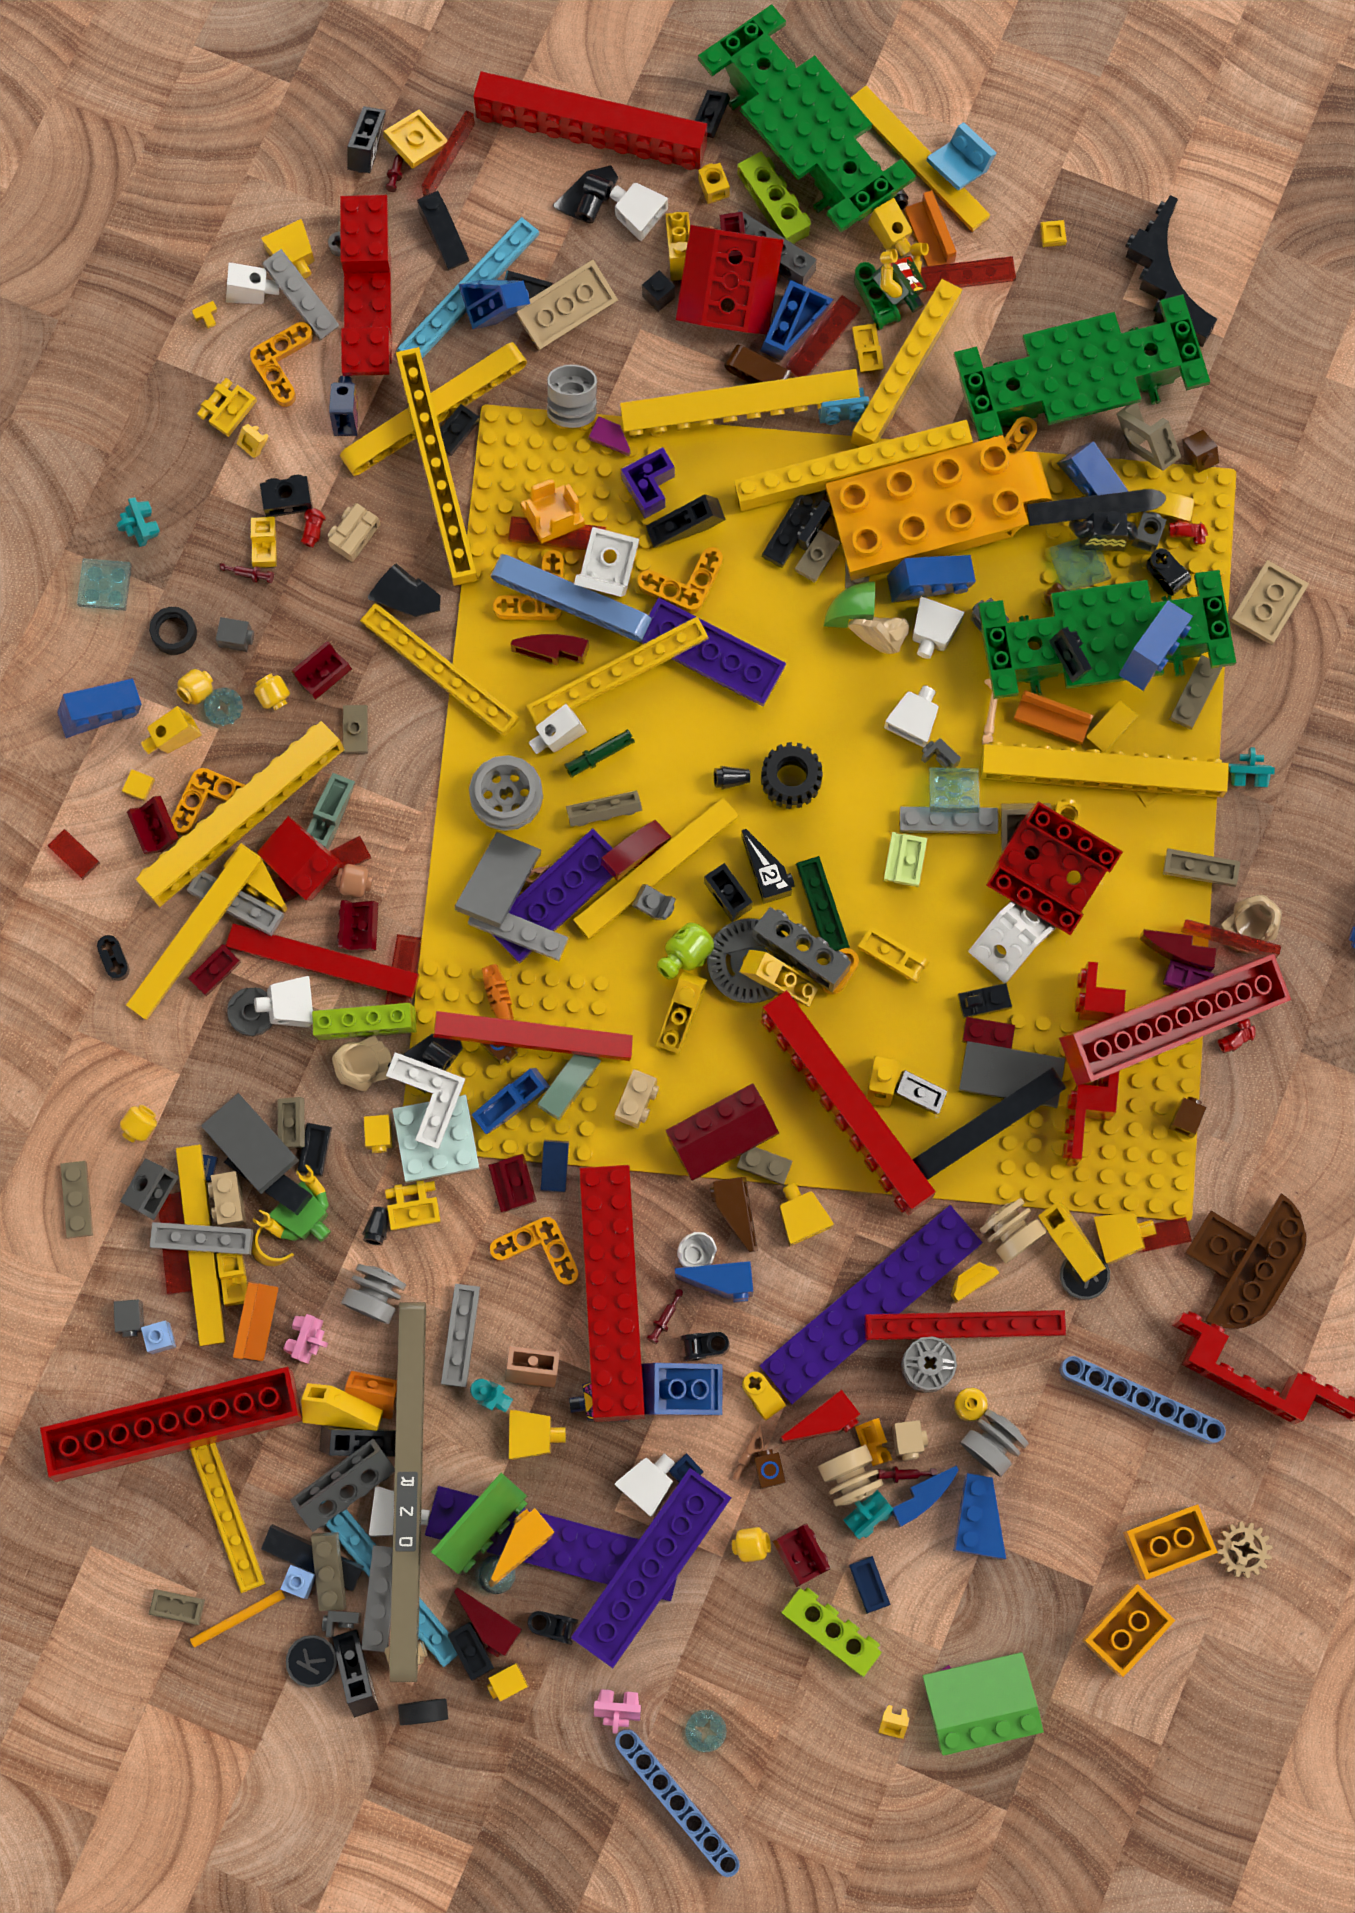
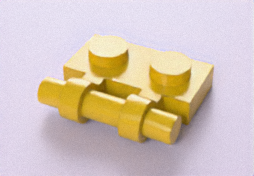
[197,378,257,437]
[385,1180,441,1231]

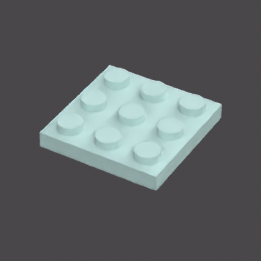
[393,1095,480,1183]

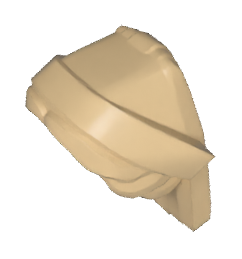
[848,617,909,654]
[1221,895,1282,956]
[332,1035,392,1092]

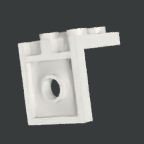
[574,527,640,597]
[968,901,1057,983]

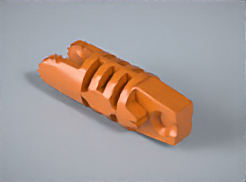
[482,964,515,1021]

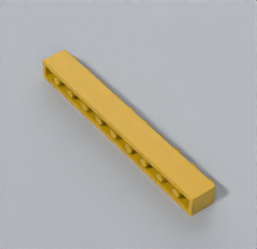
[396,347,477,586]
[620,369,860,436]
[734,420,973,512]
[136,721,345,907]
[981,742,1229,798]

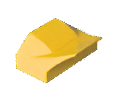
[951,1262,999,1303]

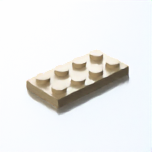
[516,260,618,351]

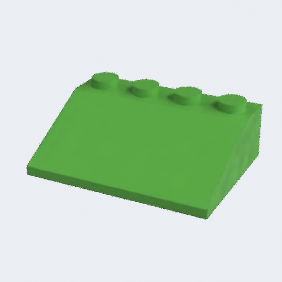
[431,1473,528,1574]
[922,1652,1044,1756]

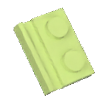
[884,832,927,887]

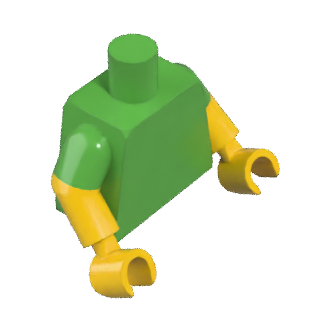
[253,1165,331,1242]

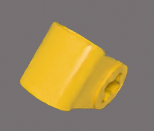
[742,1372,786,1421]

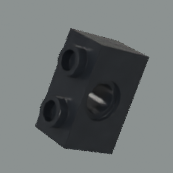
[260,474,313,517]
[704,863,753,922]

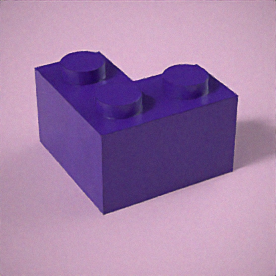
[621,447,675,519]

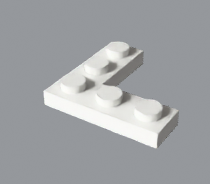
[386,1052,465,1149]

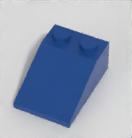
[675,1261,754,1303]
[642,1363,723,1415]

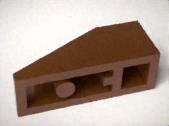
[710,1177,758,1252]

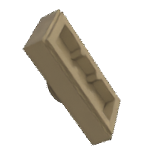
[795,530,840,583]
[343,705,368,754]
[148,1589,205,1625]

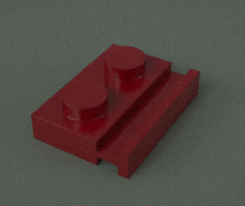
[488,1154,537,1213]

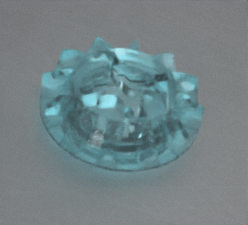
[204,688,243,726]
[685,1710,727,1752]

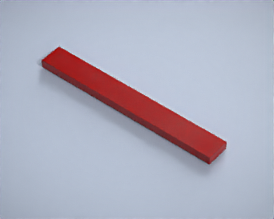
[225,923,420,999]
[433,1011,633,1061]
[864,1310,1066,1340]

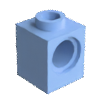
[141,1320,176,1354]
[280,1565,316,1599]

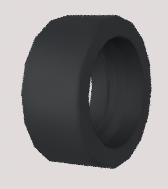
[149,607,197,655]
[398,1698,449,1726]

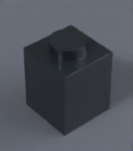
[642,270,675,312]

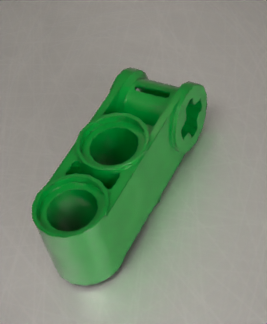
[854,262,901,331]

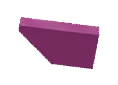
[589,416,631,456]
[1163,960,1215,990]

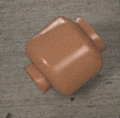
[336,864,373,898]

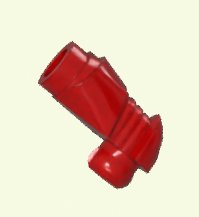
[300,508,326,548]
[1169,520,1208,545]
[1218,1018,1256,1053]

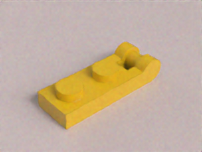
[858,926,929,983]

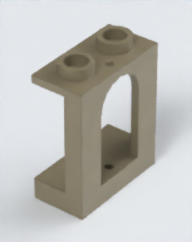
[1116,403,1181,471]

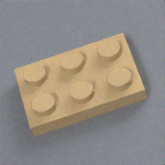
[1231,560,1309,645]

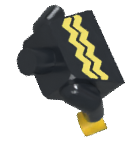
[1063,511,1138,552]

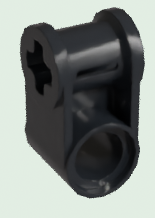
[1146,548,1191,596]
[681,1332,730,1362]
[528,1611,578,1645]

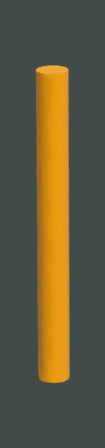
[190,1589,286,1648]

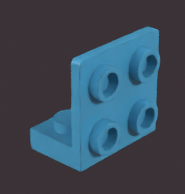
[926,122,997,190]
[818,388,869,425]

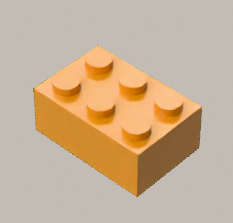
[1123,1504,1218,1581]
[1081,1584,1176,1677]

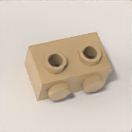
[615,1069,659,1129]
[208,1171,247,1227]
[892,1420,928,1461]

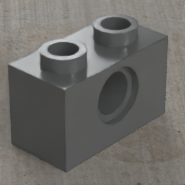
[120,1158,179,1220]

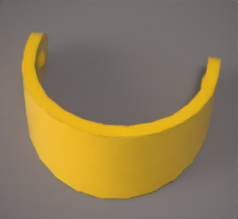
[252,1226,294,1267]

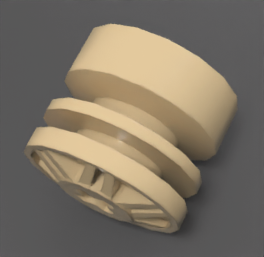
[980,1198,1047,1264]
[818,1445,884,1507]

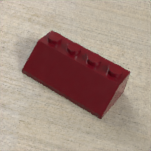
[665,1083,779,1181]

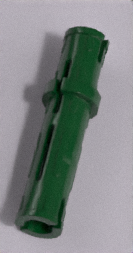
[564,729,635,778]

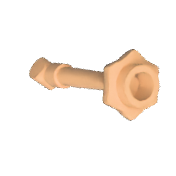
[982,679,997,745]

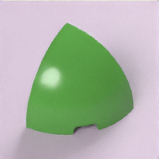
[824,582,875,628]

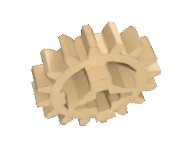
[1216,1522,1273,1578]

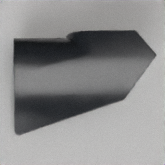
[553,165,618,223]
[368,563,441,617]
[388,1034,463,1094]

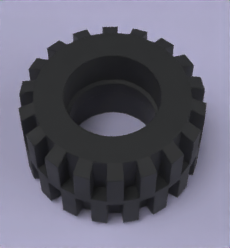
[761,742,823,809]

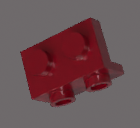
[292,641,352,700]
[127,796,179,854]
[337,900,379,953]
[772,1523,830,1587]

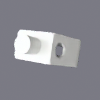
[610,183,668,241]
[226,263,279,304]
[912,596,964,659]
[884,685,939,748]
[529,704,587,754]
[254,976,313,1027]
[614,1453,675,1517]
[369,1486,430,1536]

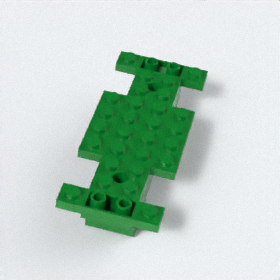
[698,4,916,232]
[953,294,1210,441]
[978,570,1237,699]

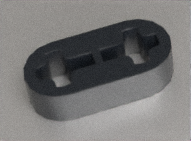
[97,935,130,981]

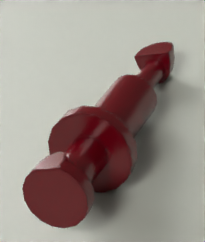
[385,154,404,192]
[219,563,274,584]
[646,1289,683,1344]
[877,1466,938,1483]

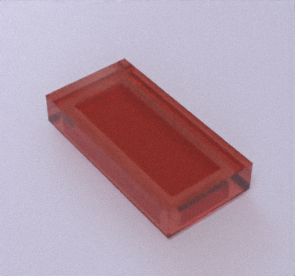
[47,829,100,880]
[1142,1217,1192,1253]

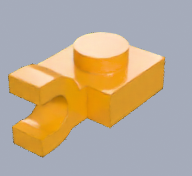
[855,1418,892,1466]

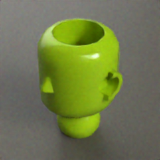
[657,922,714,979]

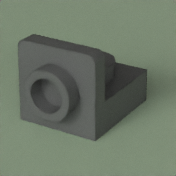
[921,738,961,770]
[632,884,676,920]
[322,1610,361,1637]

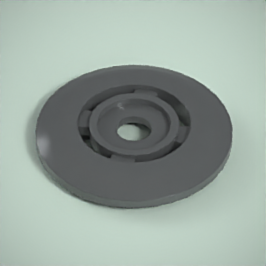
[707,918,793,1003]

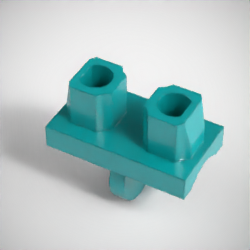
[117,497,160,547]
[1228,747,1275,787]
[470,1378,513,1412]
[843,1490,894,1539]

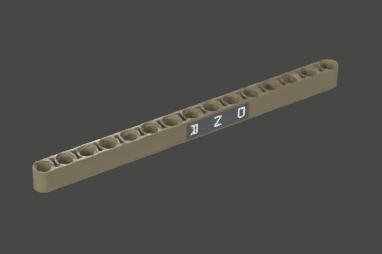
[390,1302,426,1682]

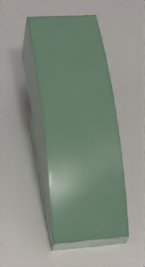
[307,773,355,850]
[538,1054,601,1121]

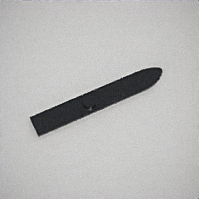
[1027,489,1166,526]

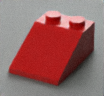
[257,816,343,901]
[780,1389,860,1444]

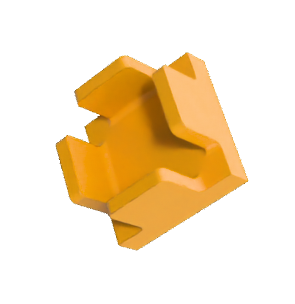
[521,479,585,544]

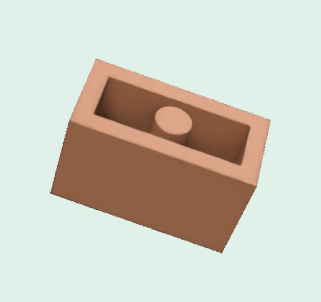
[505,1346,560,1388]

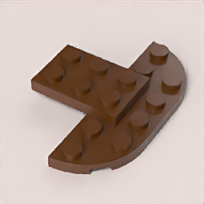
[1184,1193,1307,1329]

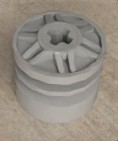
[547,365,597,428]
[341,1264,406,1324]
[901,1337,957,1393]
[960,1409,1029,1477]

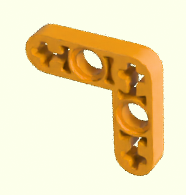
[250,322,313,407]
[638,547,723,613]
[493,550,564,620]
[171,768,245,835]
[490,1217,579,1286]

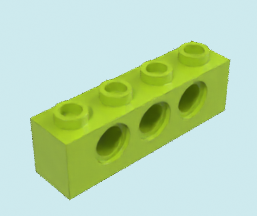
[737,151,811,244]
[312,1003,417,1040]
[781,1587,882,1677]

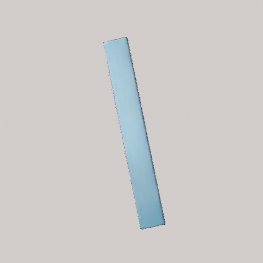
[397,217,539,358]
[321,1501,458,1667]

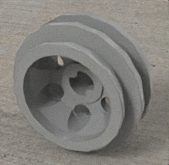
[469,755,543,831]

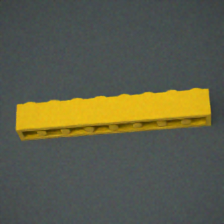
[851,279,963,447]

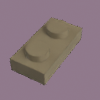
[278,1097,305,1149]
[737,1147,792,1185]

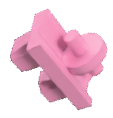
[284,1314,328,1364]
[594,1689,641,1734]

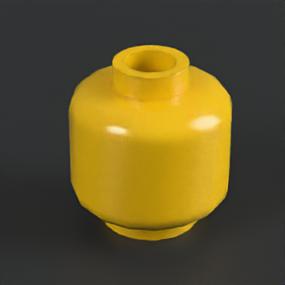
[176,669,213,705]
[254,673,290,711]
[120,1105,157,1143]
[954,1387,988,1422]
[732,1527,771,1563]

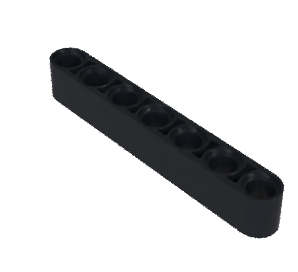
[912,1067,1067,1180]

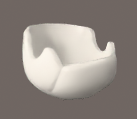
[677,1232,717,1267]

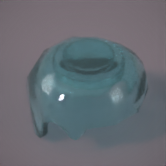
[475,1555,515,1594]

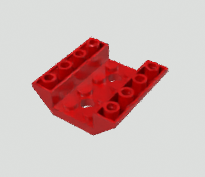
[675,224,784,335]
[986,801,1123,936]

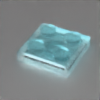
[1049,538,1111,591]
[77,558,132,611]
[929,768,980,813]

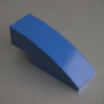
[472,1068,550,1134]
[892,1465,959,1527]

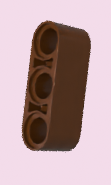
[724,345,795,384]

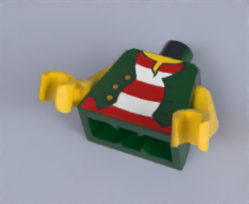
[872,243,929,313]

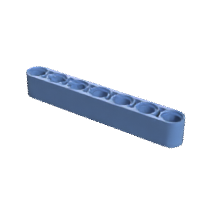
[490,554,652,642]
[1059,1356,1226,1444]
[615,1729,740,1877]

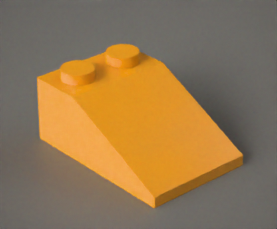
[489,1508,554,1588]

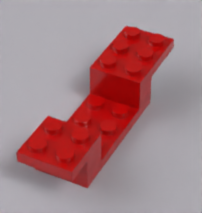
[340,195,392,376]
[1062,961,1126,1167]
[1172,1311,1355,1424]

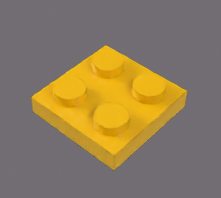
[383,110,449,169]

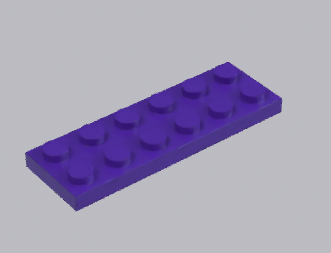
[637,598,786,707]
[491,828,613,964]

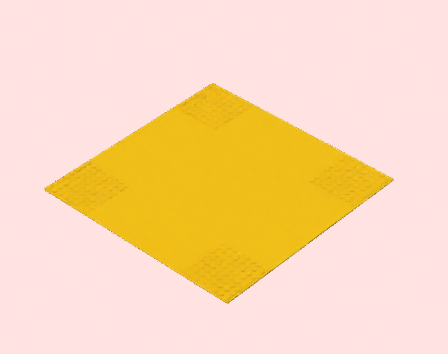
[403,404,1236,1222]

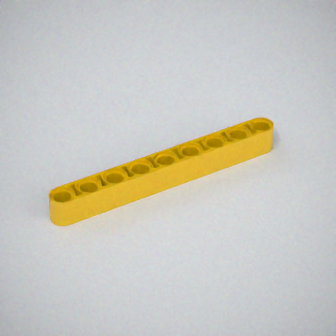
[339,342,527,476]

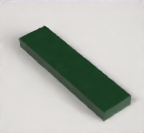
[796,856,850,952]

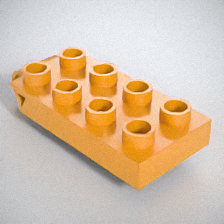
[825,435,1052,581]

